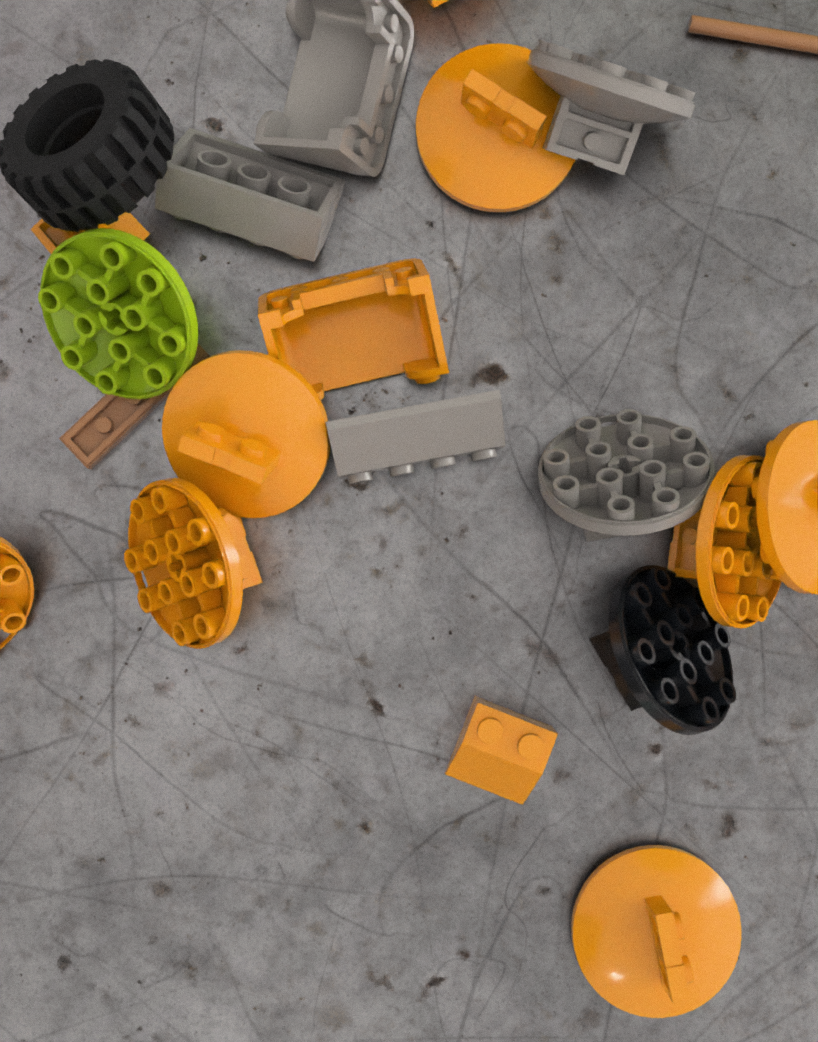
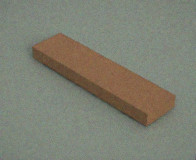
[59,344,210,469]

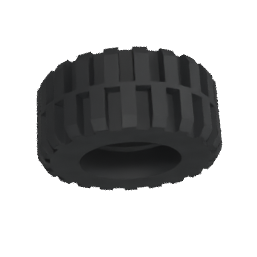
[0,59,174,232]

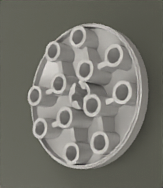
[527,40,696,175]
[538,409,715,542]

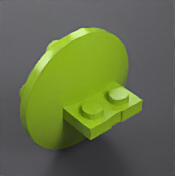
[38,228,198,399]

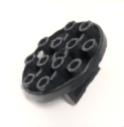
[589,565,736,735]

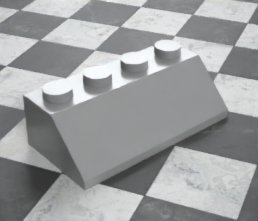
[155,128,345,262]
[326,390,505,484]

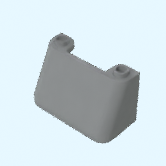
[254,0,414,177]

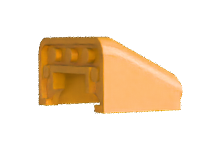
[258,258,449,400]

